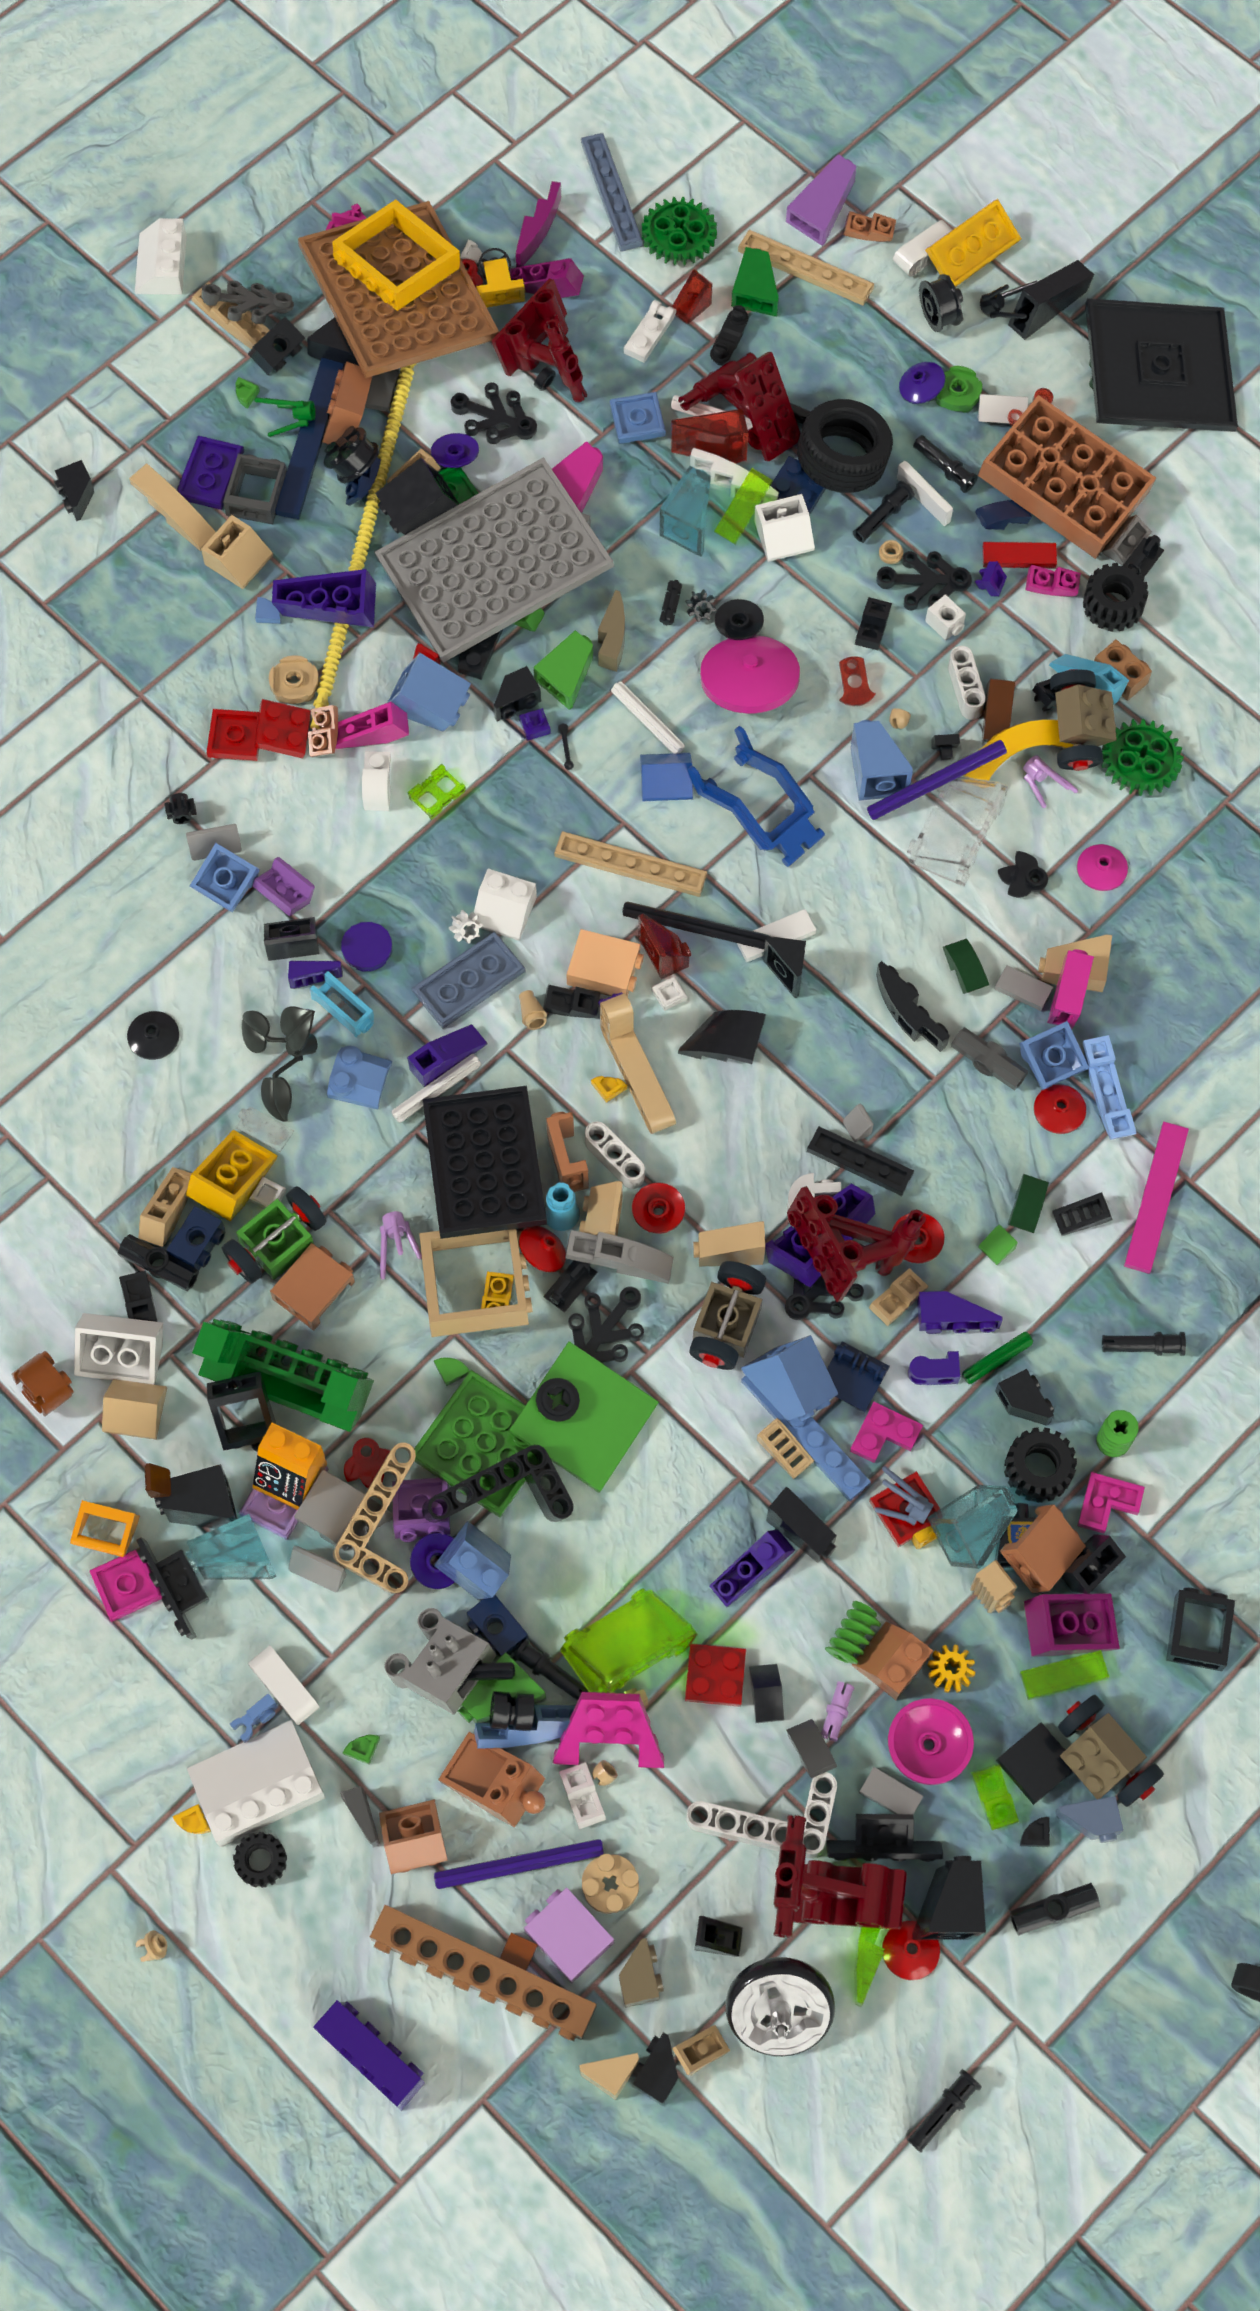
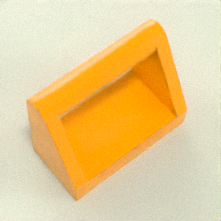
[70,1500,140,1557]

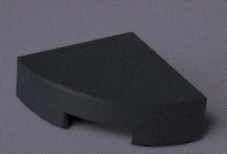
[1020,1817,1050,1847]

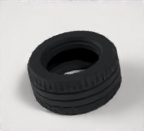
[797,399,893,493]

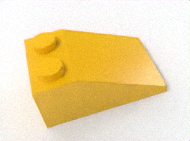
[186,1130,278,1221]

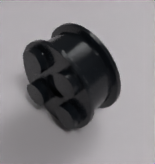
[919,274,963,332]
[324,426,379,483]

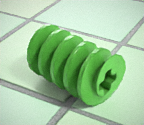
[1096,1410,1139,1457]
[825,1601,881,1665]

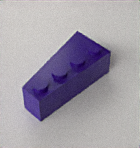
[272,569,376,627]
[765,1183,876,1287]

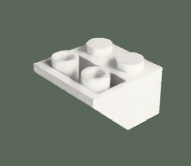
[754,494,815,562]

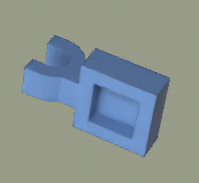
[230,1693,278,1743]

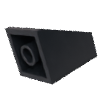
[375,458,460,535]
[154,1464,240,1532]
[912,1856,986,1940]

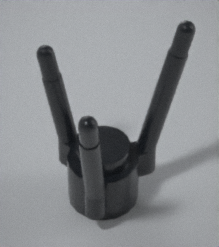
[980,281,1038,319]

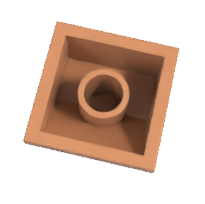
[852,1622,933,1700]
[379,1799,448,1874]

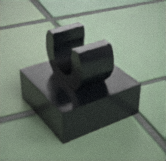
[1032,679,1056,711]
[931,734,960,760]

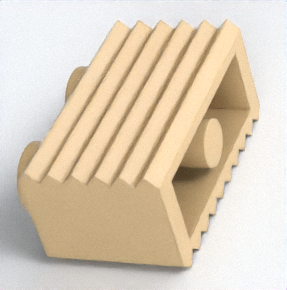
[970,1560,1017,1613]

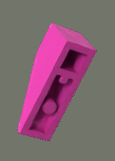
[336,702,409,749]

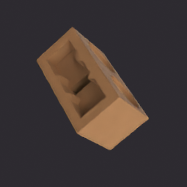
[1094,639,1152,701]

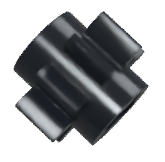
[685,589,717,622]
[164,793,197,824]

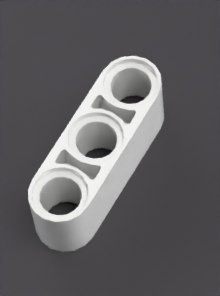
[893,220,952,277]
[948,646,985,720]
[585,1121,645,1189]
[247,1645,320,1726]

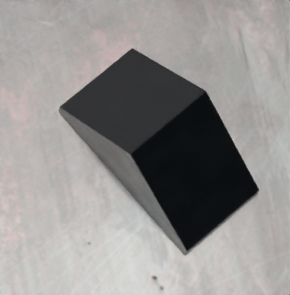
[749,1664,784,1723]
[694,1916,743,1957]

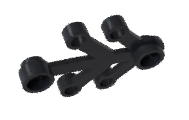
[451,383,537,445]
[876,551,972,611]
[785,1243,864,1320]
[568,1287,644,1362]

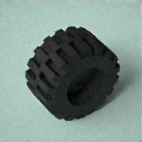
[1083,563,1149,632]
[1004,1427,1077,1503]

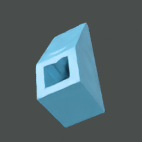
[1049,654,1129,705]

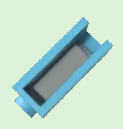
[310,971,374,1037]

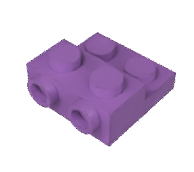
[392,1478,451,1542]

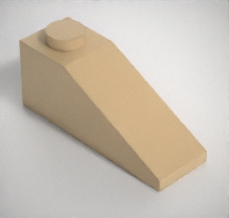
[138,1167,192,1247]

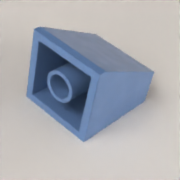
[387,653,471,732]
[850,720,913,801]
[741,1335,838,1421]
[434,1521,511,1600]

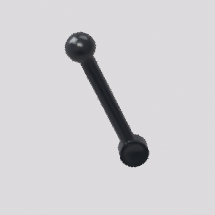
[558,724,574,770]

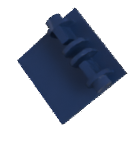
[827,1341,890,1412]

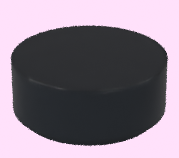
[534,366,556,391]

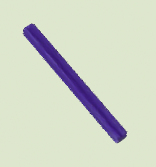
[867,740,1007,820]
[434,1839,604,1889]

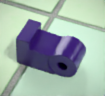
[908,1351,961,1385]

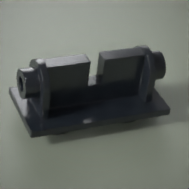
[1124,535,1164,577]
[543,1260,598,1313]

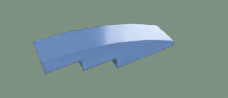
[474,1705,575,1749]

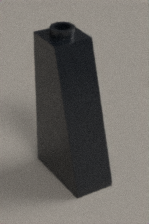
[1008,260,1095,340]

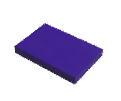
[177,435,244,510]

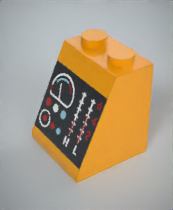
[252,1423,327,1510]

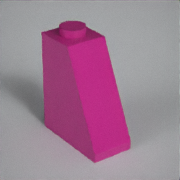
[552,441,603,513]
[1047,949,1094,1029]

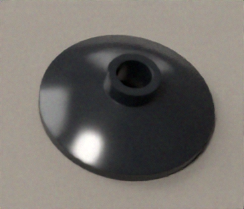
[715,599,764,640]
[127,1011,179,1060]

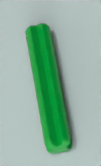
[962,1332,1033,1384]

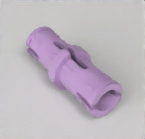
[821,1681,854,1742]

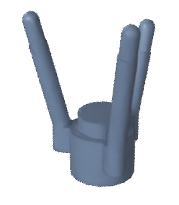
[874,1466,934,1525]

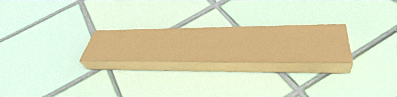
[738,230,874,306]
[554,831,707,897]

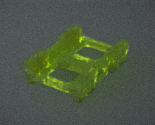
[408,764,466,820]

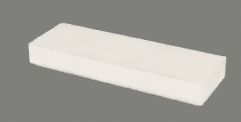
[897,461,953,526]
[737,909,816,962]

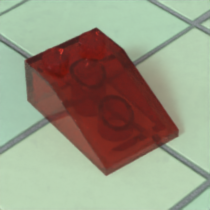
[671,409,748,464]

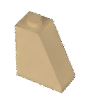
[1038,934,1112,992]
[693,1221,765,1267]

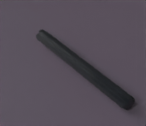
[622,901,769,949]

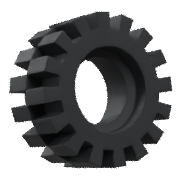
[233,1832,287,1888]

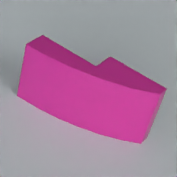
[1025,565,1081,596]

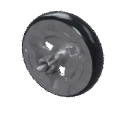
[725,1957,835,2057]

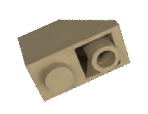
[619,1938,664,2008]

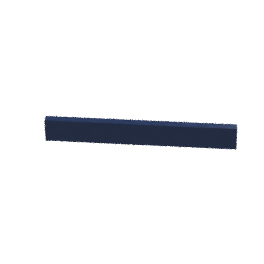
[275,358,344,520]

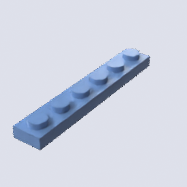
[741,1375,871,1502]

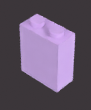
[524,1887,614,1984]

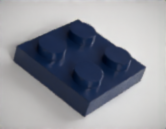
[770,456,826,516]

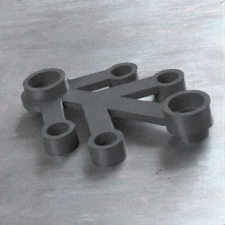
[201,280,294,324]

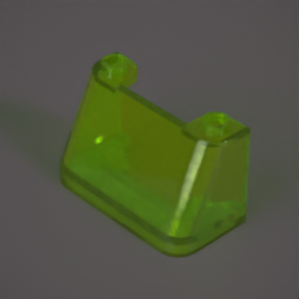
[560,1588,698,1693]

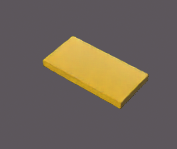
[925,198,1022,287]

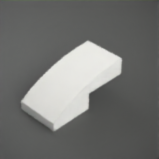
[559,1762,606,1829]

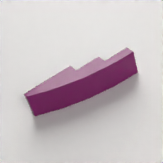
[515,181,561,267]

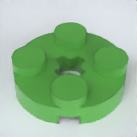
[936,366,982,413]

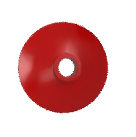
[1034,1084,1086,1134]
[632,1183,685,1234]
[892,1213,945,1263]
[519,1226,566,1272]
[882,1920,940,1980]

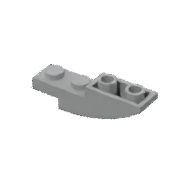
[565,1230,674,1284]

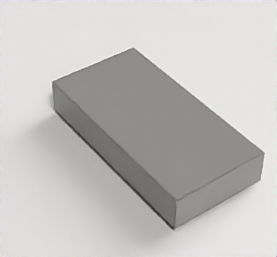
[995,965,1053,1011]
[859,1767,923,1814]

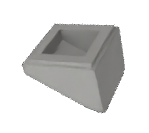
[843,1103,874,1142]

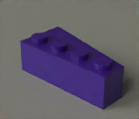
[313,2000,425,2111]

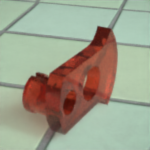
[839,656,876,706]

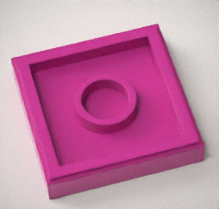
[89,1549,162,1622]

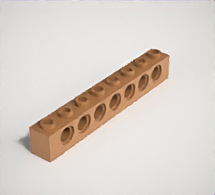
[370,1905,597,2042]

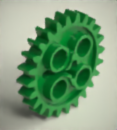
[642,197,717,266]
[1101,719,1184,796]

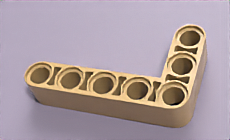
[600,993,676,1134]
[333,1442,416,1594]

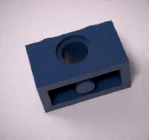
[167,1206,226,1270]
[466,1595,529,1658]

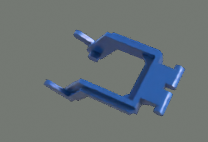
[687,726,825,867]

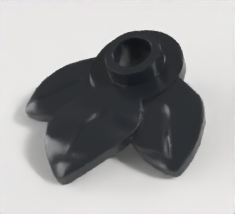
[998,851,1048,898]

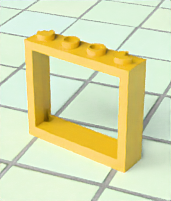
[332,199,460,311]

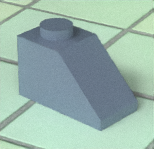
[1056,1796,1124,1843]

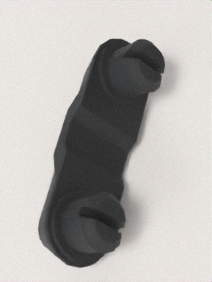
[710,305,749,365]

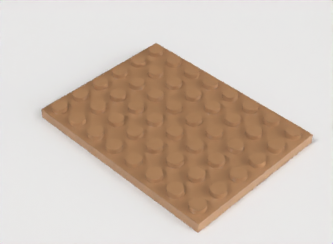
[298,201,499,378]

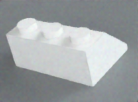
[135,218,187,294]
[74,1313,163,1385]

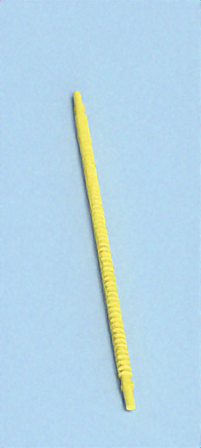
[310,363,417,730]

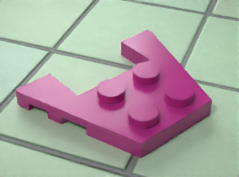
[553,1692,664,1768]

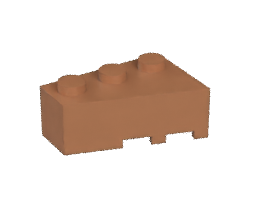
[323,362,372,444]

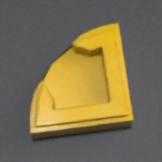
[591,1076,627,1103]
[912,1526,940,1549]
[172,1804,211,1834]

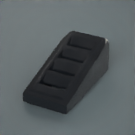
[1052,1192,1113,1236]

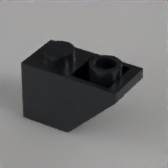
[54,460,94,521]
[494,666,541,721]
[995,1369,1054,1425]
[631,2032,678,2106]

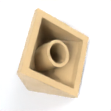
[102,1379,167,1440]
[579,2053,639,2100]

